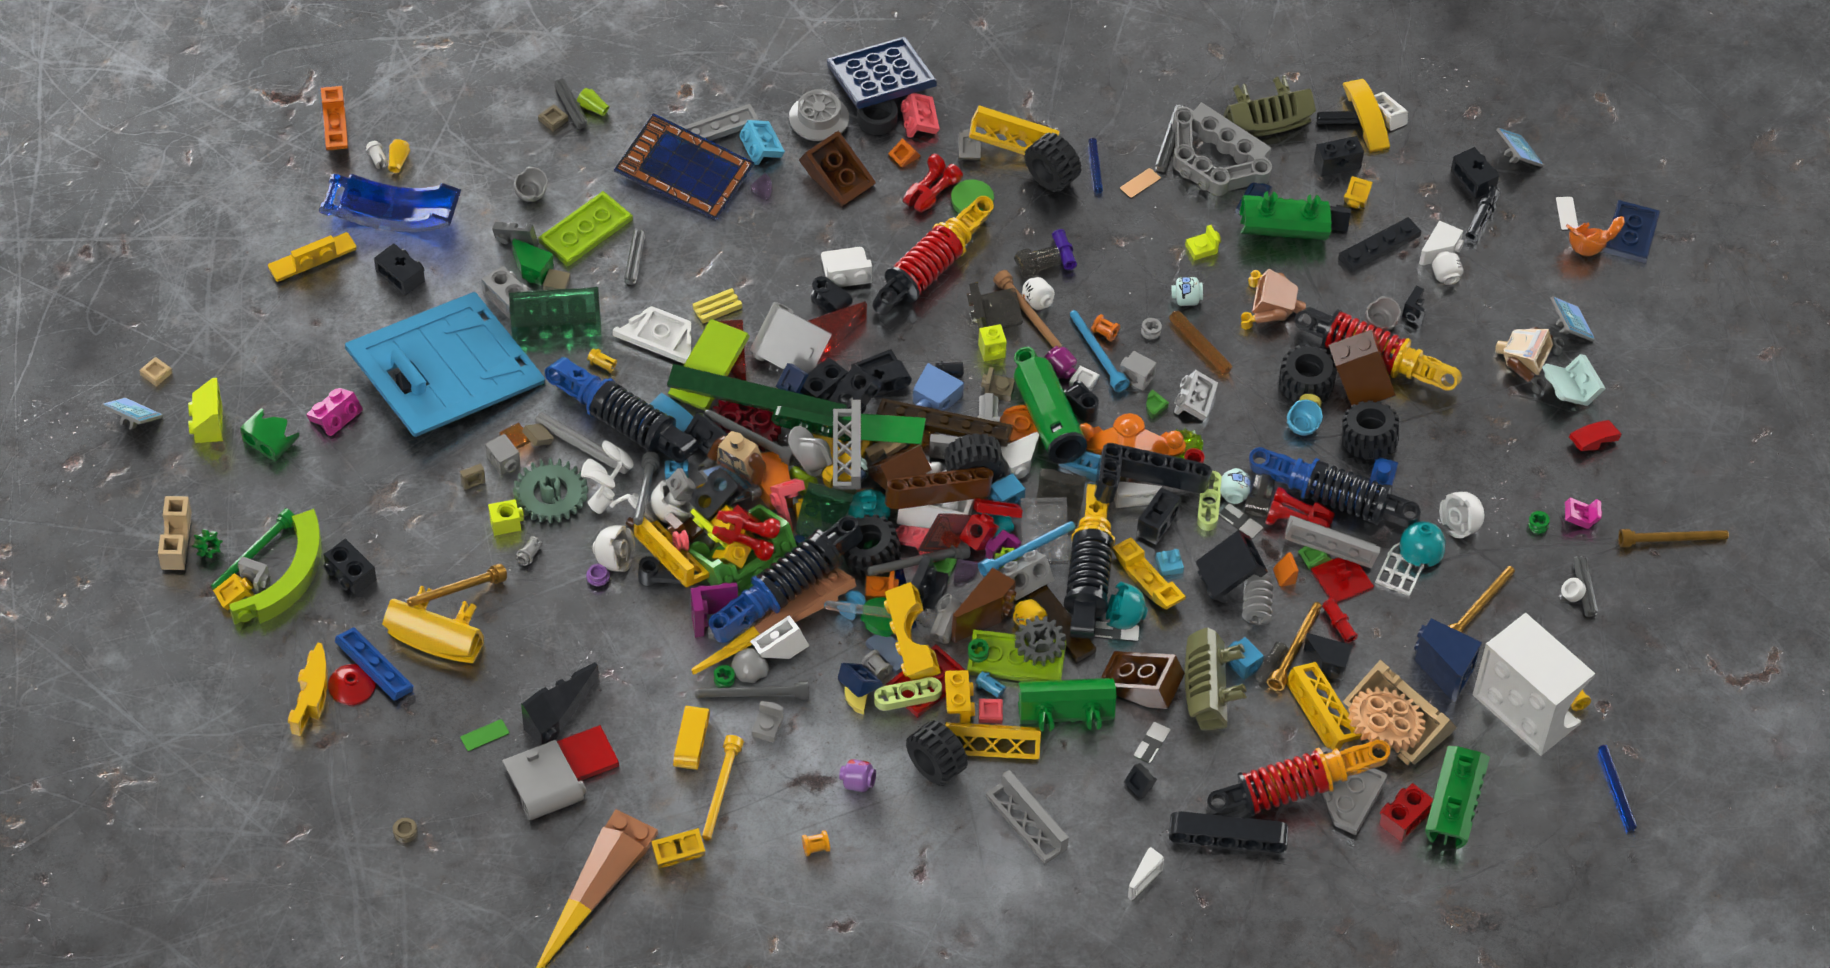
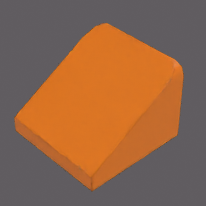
[888,138,921,168]
[1273,552,1299,587]

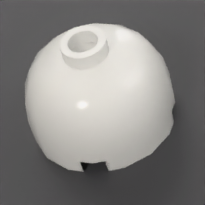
[650,479,696,524]
[1439,492,1485,538]
[592,525,635,572]

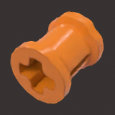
[1091,314,1120,342]

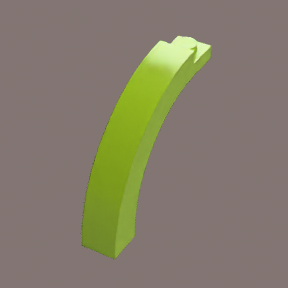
[229,509,322,624]

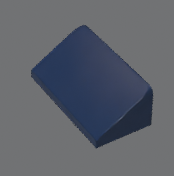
[838,663,883,697]

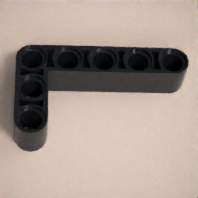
[1094,443,1212,504]

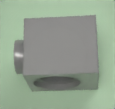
[1120,351,1156,391]
[485,434,520,476]

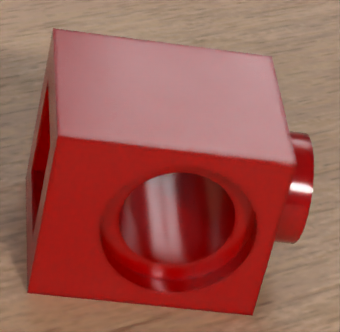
[959,513,999,551]

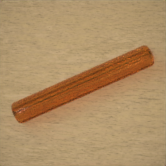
[1169,311,1233,375]

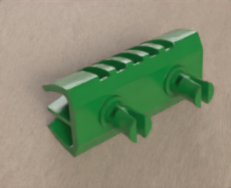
[1239,191,1331,240]
[1018,678,1116,732]
[1425,746,1490,849]

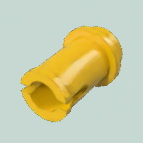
[587,348,617,373]

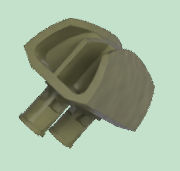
[1224,75,1316,137]
[1185,627,1247,730]

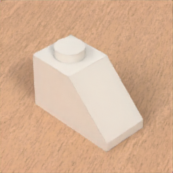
[1419,221,1464,265]
[1001,432,1039,479]
[750,615,809,659]

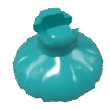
[848,489,891,520]

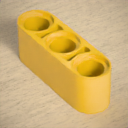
[673,705,710,770]

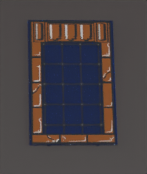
[614,113,754,221]

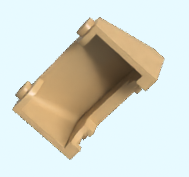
[1343,660,1457,766]

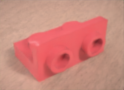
[900,93,940,138]

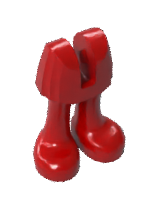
[903,154,963,213]
[1265,487,1335,528]
[712,511,780,561]

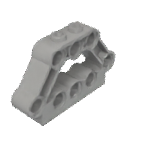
[1172,102,1272,196]

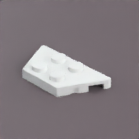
[613,306,691,364]

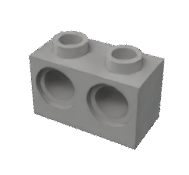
[482,266,531,319]
[998,551,1054,600]

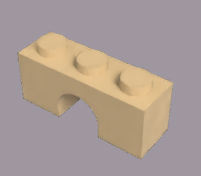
[158,496,192,570]

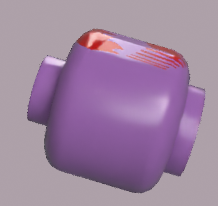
[839,759,876,793]

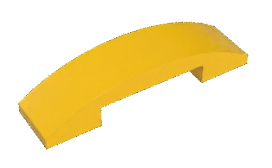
[1343,79,1390,153]
[1112,537,1186,609]

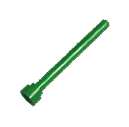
[211,508,295,590]

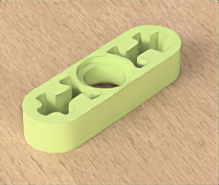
[1197,471,1222,531]
[874,677,942,711]

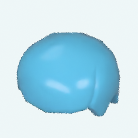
[1286,399,1323,436]

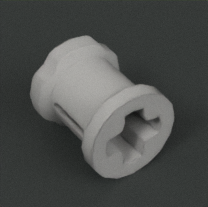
[862,650,893,680]

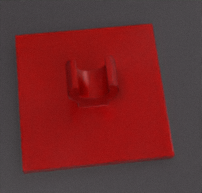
[1311,557,1374,603]

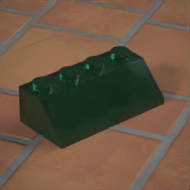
[509,287,601,341]

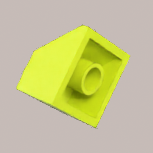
[188,378,223,443]

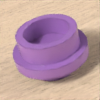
[586,564,610,586]

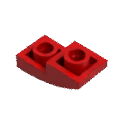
[1569,420,1622,451]

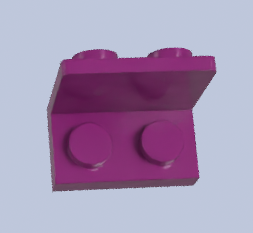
[691,583,738,638]

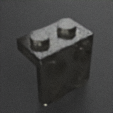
[967,282,1023,329]
[1032,468,1086,528]

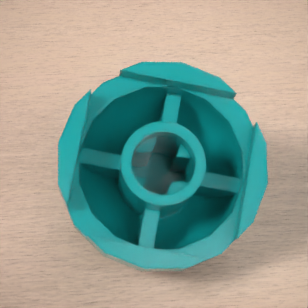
[1399,521,1446,567]
[1105,582,1148,630]

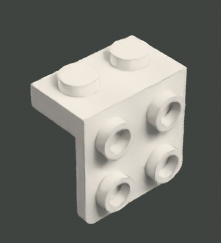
[821,247,872,287]

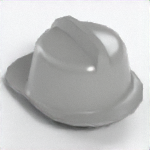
[788,426,833,476]

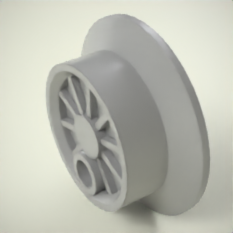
[789,89,849,141]

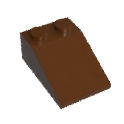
[799,130,876,206]
[1329,330,1396,406]
[867,445,932,490]
[951,568,1017,643]
[1101,651,1185,709]

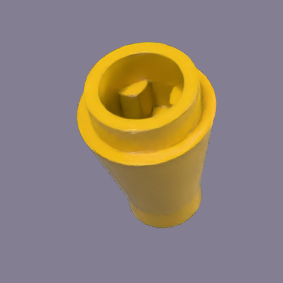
[388,139,410,173]

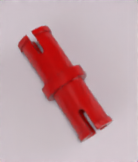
[1322,598,1358,644]

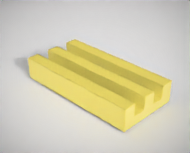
[693,288,742,324]

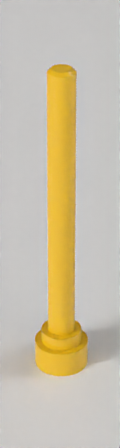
[702,735,744,841]

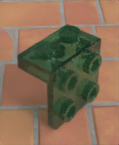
[795,482,853,537]

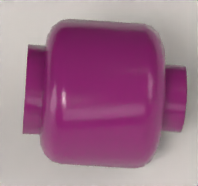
[1044,346,1077,379]

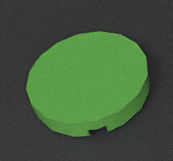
[951,179,994,213]

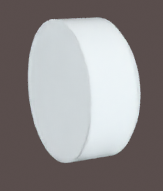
[1561,578,1586,602]

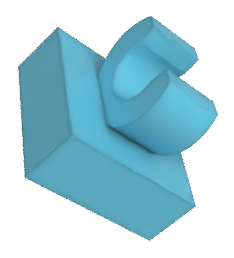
[1155,549,1184,576]

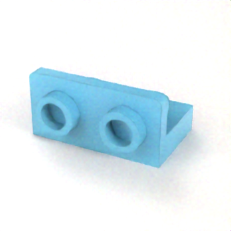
[739,120,785,165]

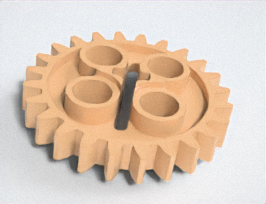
[1348,687,1426,753]

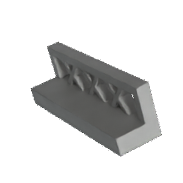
[833,400,861,489]
[1285,515,1380,568]
[986,770,1069,865]

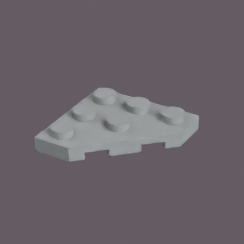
[1321,746,1388,835]

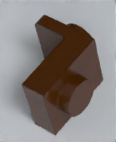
[664,512,704,544]

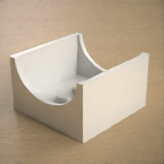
[1473,613,1595,756]

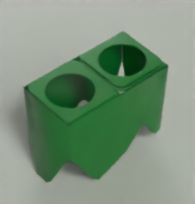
[240,408,299,462]

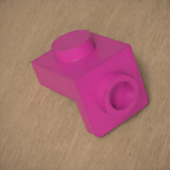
[1565,497,1602,529]

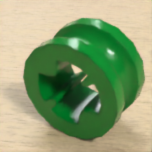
[1528,511,1550,534]
[968,638,989,663]
[714,665,735,688]

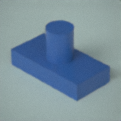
[1369,458,1398,492]

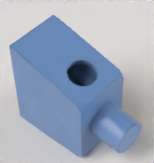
[913,363,964,411]

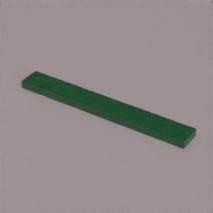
[667,364,847,419]

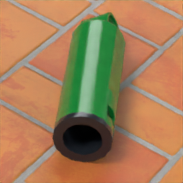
[1013,347,1087,464]

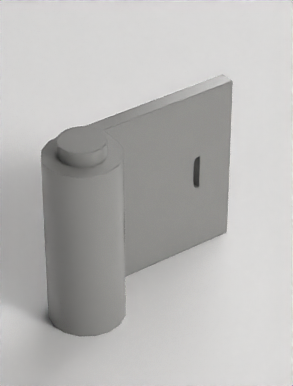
[750,302,832,373]
[502,740,587,821]

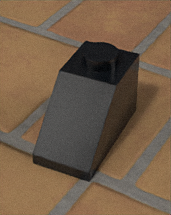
[1304,633,1353,680]

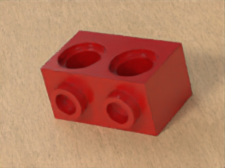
[1379,783,1433,842]

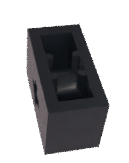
[1314,136,1364,177]
[1451,147,1499,199]
[374,243,425,296]

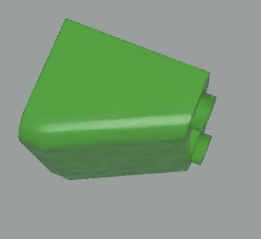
[688,504,797,596]

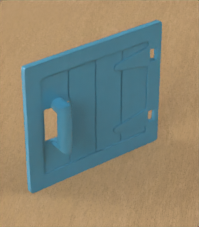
[345,292,545,437]

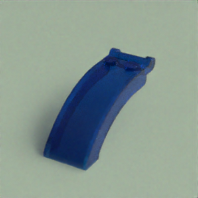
[319,174,461,232]

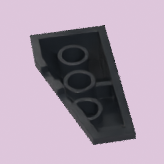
[521,662,599,745]

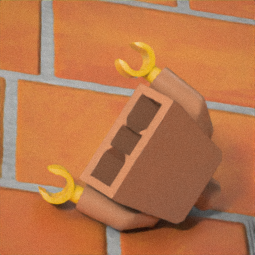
[1241,269,1306,330]

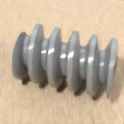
[1242,574,1273,625]

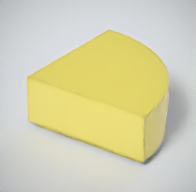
[844,687,868,714]

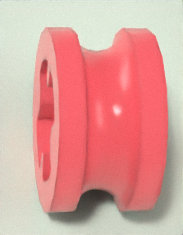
[672,530,689,552]

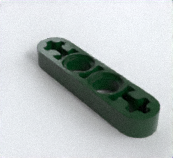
[771,406,851,441]

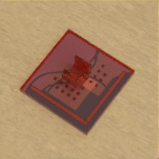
[917,513,971,553]

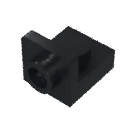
[1402,285,1426,325]

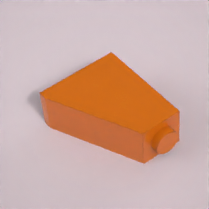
[750,452,793,510]

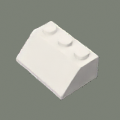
[897,499,974,537]

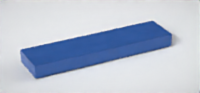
[335,627,414,701]

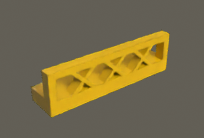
[969,105,1059,155]
[634,517,709,588]
[1286,662,1362,751]
[945,722,1041,759]

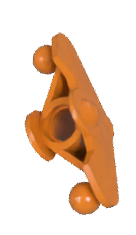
[1080,413,1186,457]

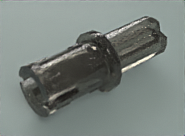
[1255,642,1288,683]

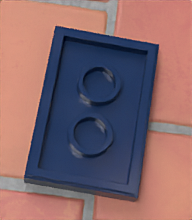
[1604,200,1660,263]

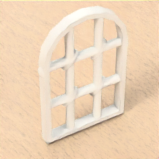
[1375,542,1424,596]

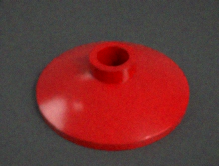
[328,664,376,705]

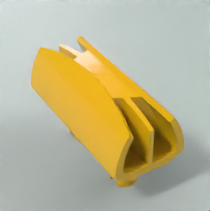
[382,586,484,663]

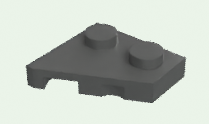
[492,221,539,247]

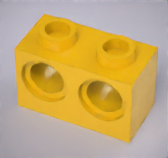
[651,828,705,869]

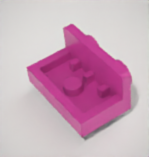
[306,388,363,436]

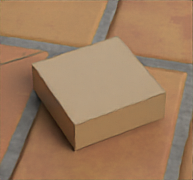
[139,357,172,387]

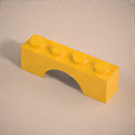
[884,582,941,681]

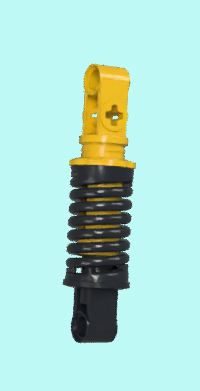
[1064,484,1115,639]

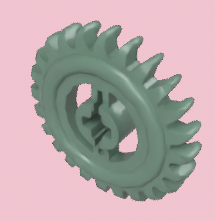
[513,458,588,523]

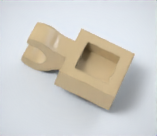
[865,441,907,462]

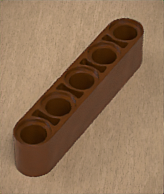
[885,467,993,509]

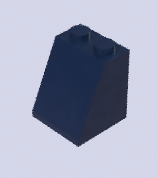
[1414,618,1482,702]

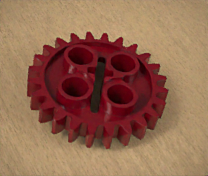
[713,400,781,452]

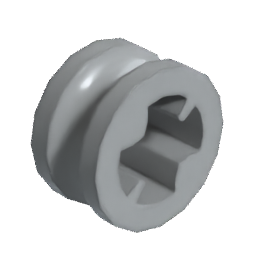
[1141,318,1162,339]

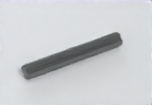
[1155,105,1185,173]

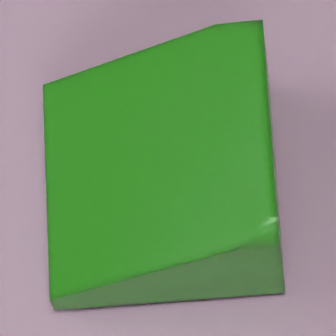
[1298,546,1332,569]

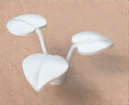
[581,440,659,522]

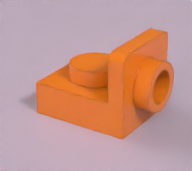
[865,571,899,600]

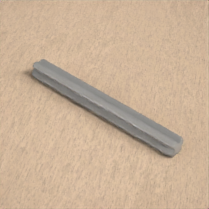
[535,412,629,474]

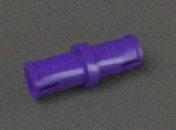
[1052,229,1077,270]

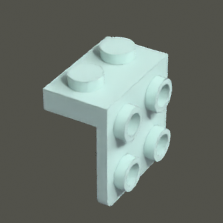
[1542,354,1606,406]

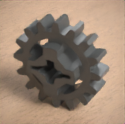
[1015,616,1066,666]

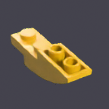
[288,642,328,736]

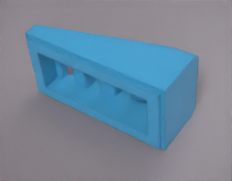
[1059,451,1101,482]

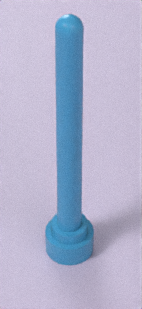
[1070,310,1130,392]
[978,521,1076,577]

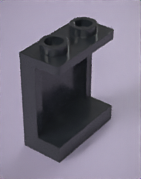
[1195,530,1268,603]

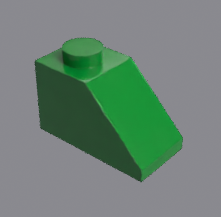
[512,238,554,286]

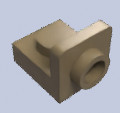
[981,367,1015,402]

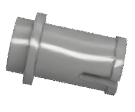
[516,536,543,566]

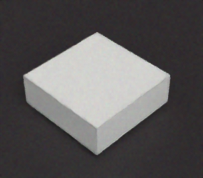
[1069,366,1100,391]

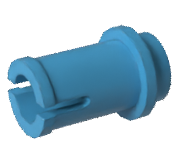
[975,671,1006,699]

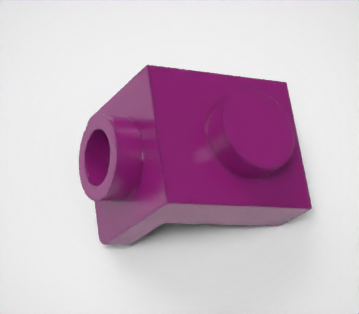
[985,529,1021,559]

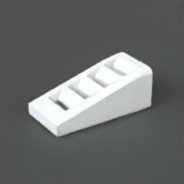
[1374,92,1408,131]
[1114,482,1162,508]
[1128,847,1164,901]

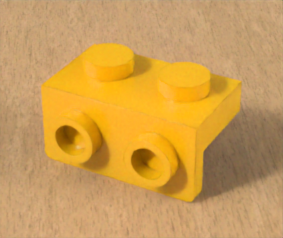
[945,670,975,723]

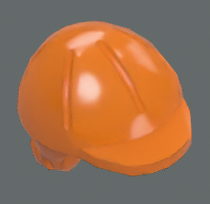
[1566,216,1625,256]

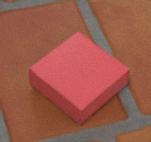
[979,699,1003,724]

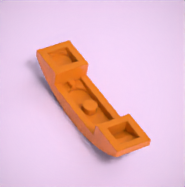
[321,86,348,150]

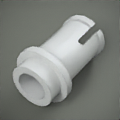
[366,141,389,169]

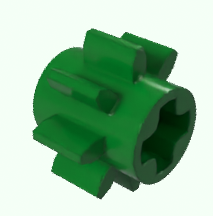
[192,529,223,558]

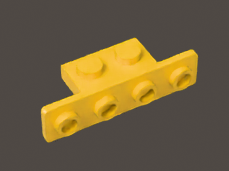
[268,232,357,282]

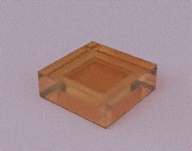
[499,422,530,449]

